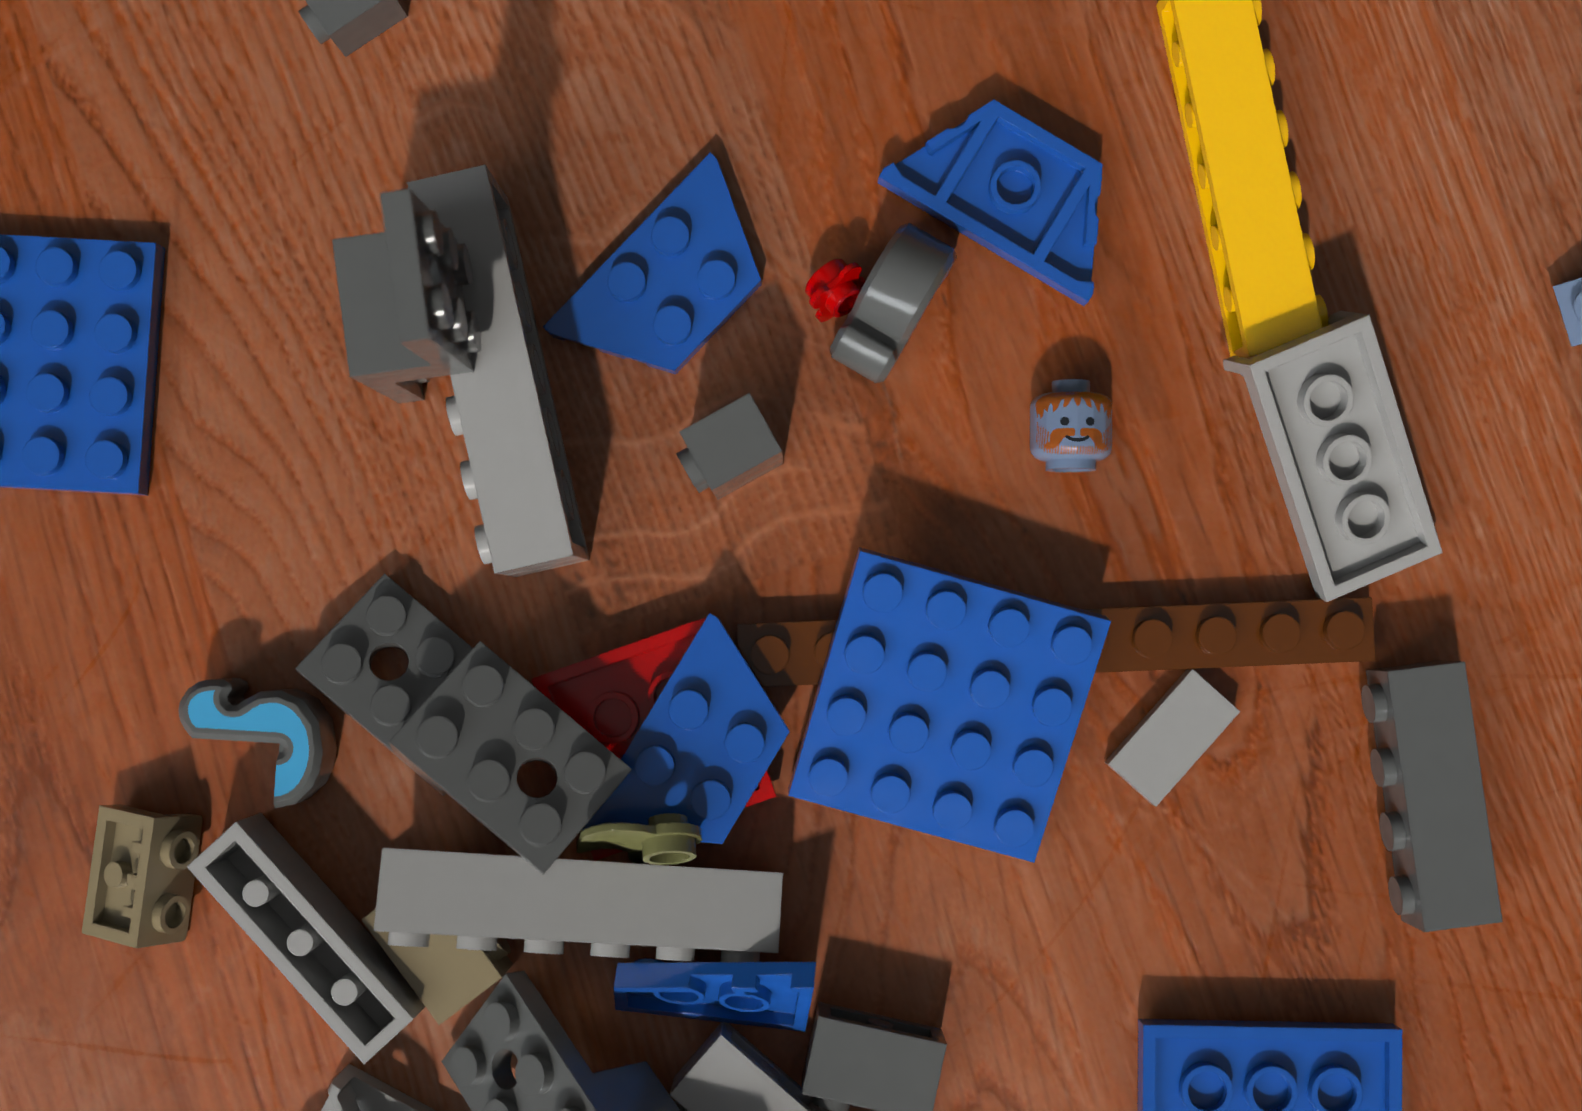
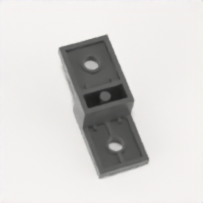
[332,189,481,404]
[295,573,632,875]
[441,971,680,1111]

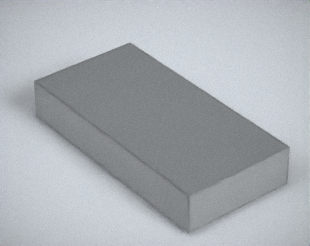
[1105,669,1240,807]

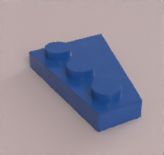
[614,958,816,1032]

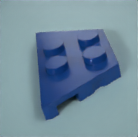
[877,100,1103,306]
[543,153,762,375]
[582,613,790,844]

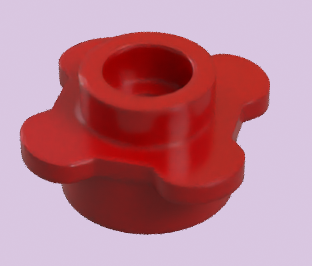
[805,259,866,322]

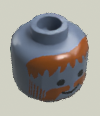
[1030,379,1112,472]

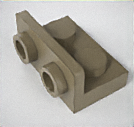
[82,804,203,948]

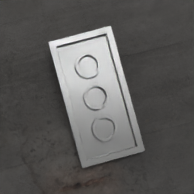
[1223,311,1443,602]

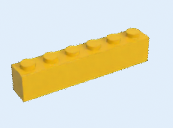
[1156,0,1328,359]

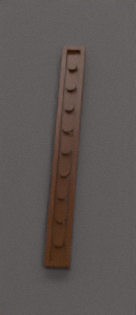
[737,597,1376,687]

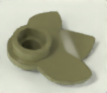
[576,813,702,865]

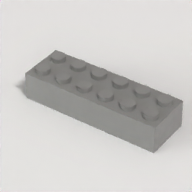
[407,165,590,577]

